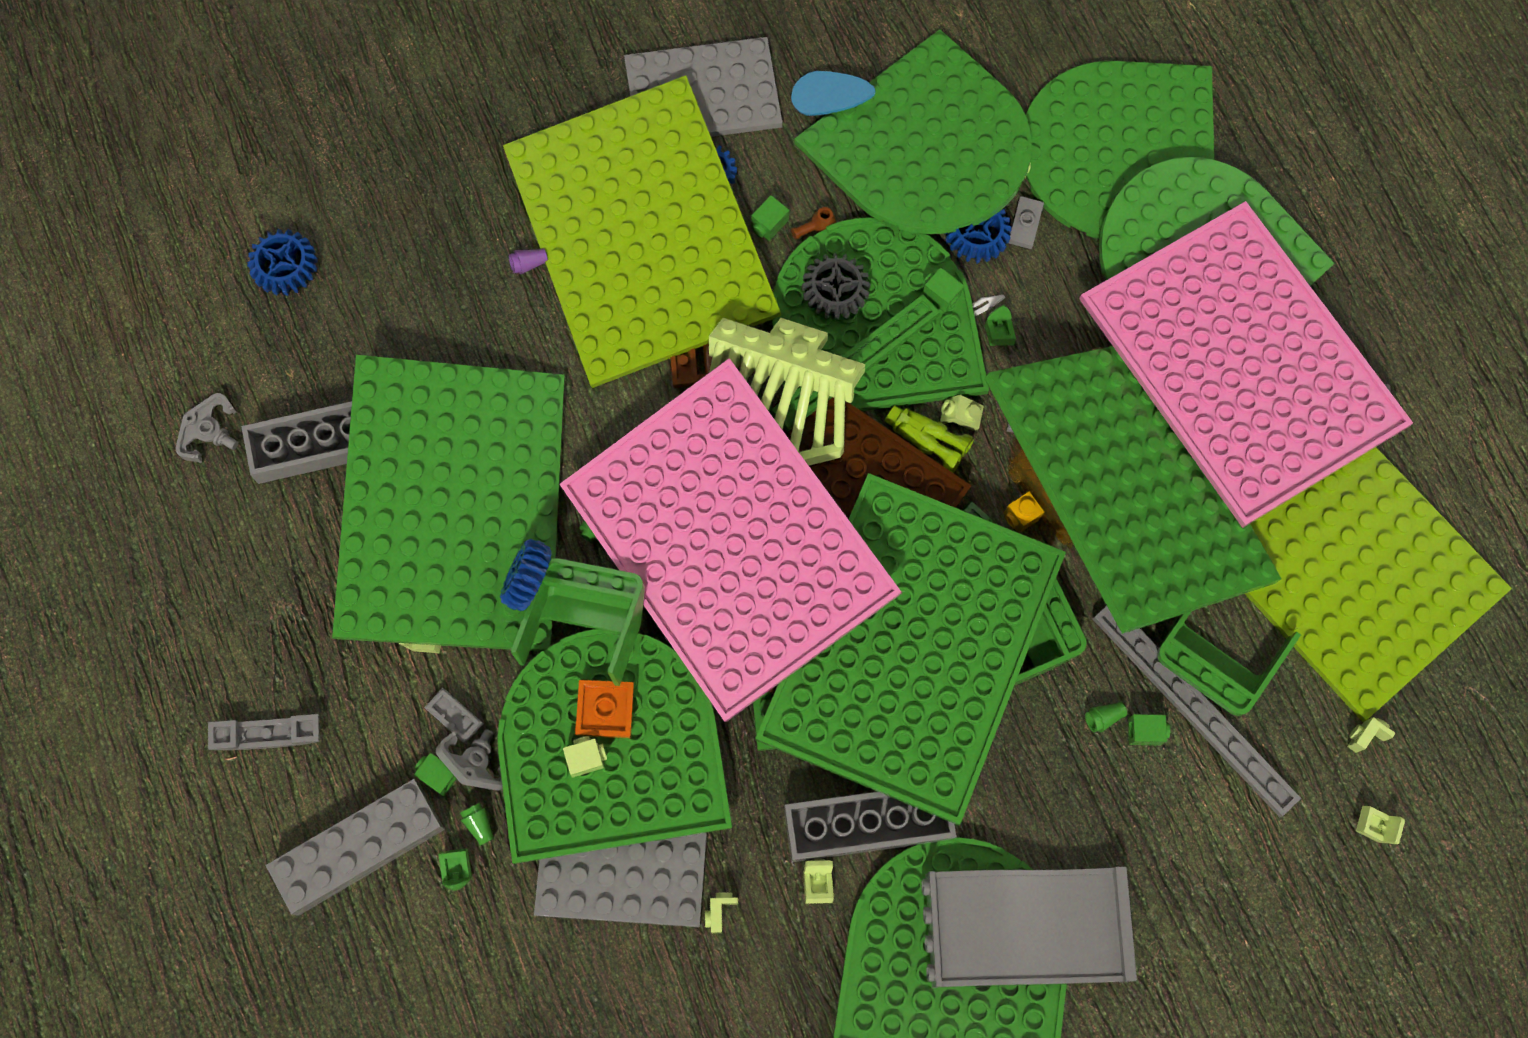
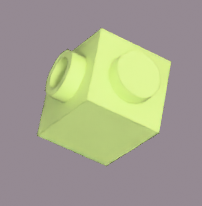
[563,736,607,777]

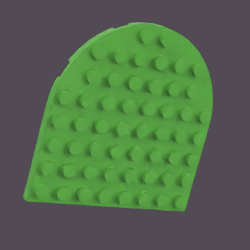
[794,29,1032,234]
[1026,61,1214,239]
[1099,157,1335,286]
[772,218,989,411]
[498,629,732,864]
[833,838,1067,1038]

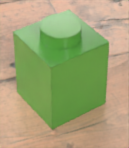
[751,195,790,241]
[922,267,964,313]
[1128,714,1170,746]
[414,753,457,797]

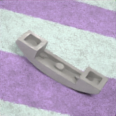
[208,714,320,750]

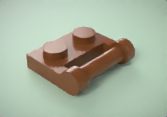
[670,344,713,388]

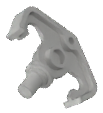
[176,393,239,463]
[436,730,503,790]

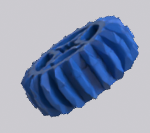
[944,209,1012,264]
[247,229,318,296]
[500,539,551,611]

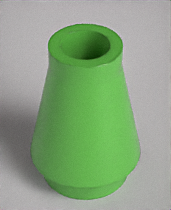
[1085,702,1127,732]
[460,802,494,845]

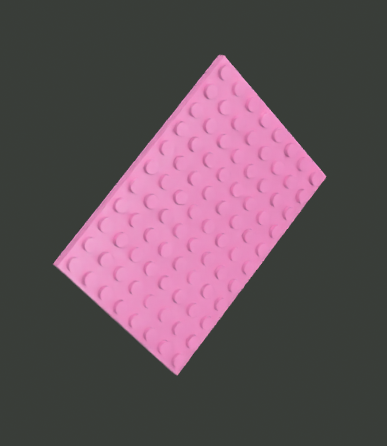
[1079,201,1413,528]
[560,358,902,722]

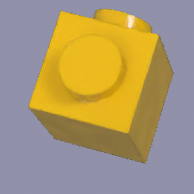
[1003,491,1044,533]

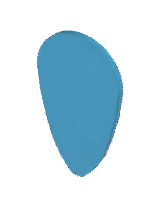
[791,71,876,116]

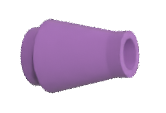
[509,248,548,274]

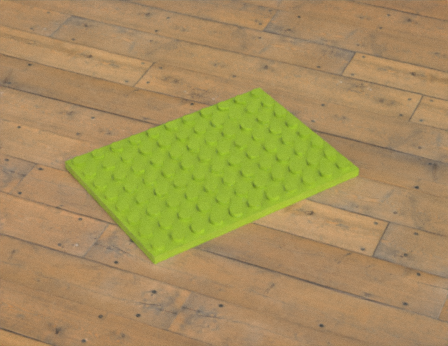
[503,75,781,388]
[1245,447,1512,722]

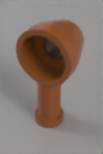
[791,207,836,240]

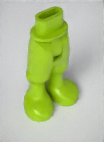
[884,405,975,473]

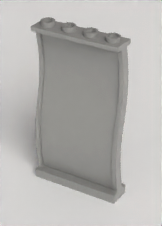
[921,867,1137,988]

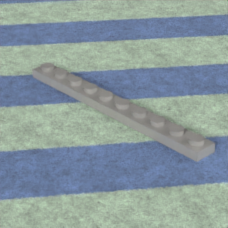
[1092,606,1301,817]

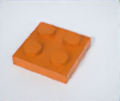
[575,680,634,738]

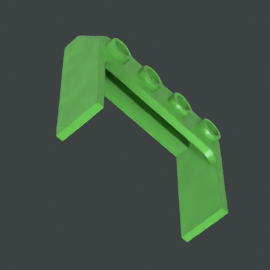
[511,558,645,686]
[1014,578,1086,686]
[1157,611,1301,716]

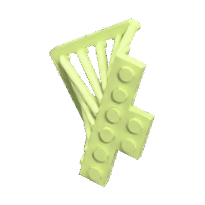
[709,318,865,466]

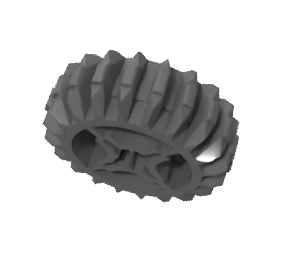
[802,252,870,321]

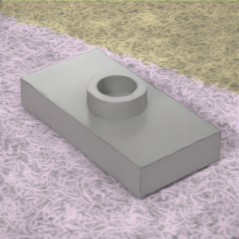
[1009,196,1044,249]
[424,688,483,744]

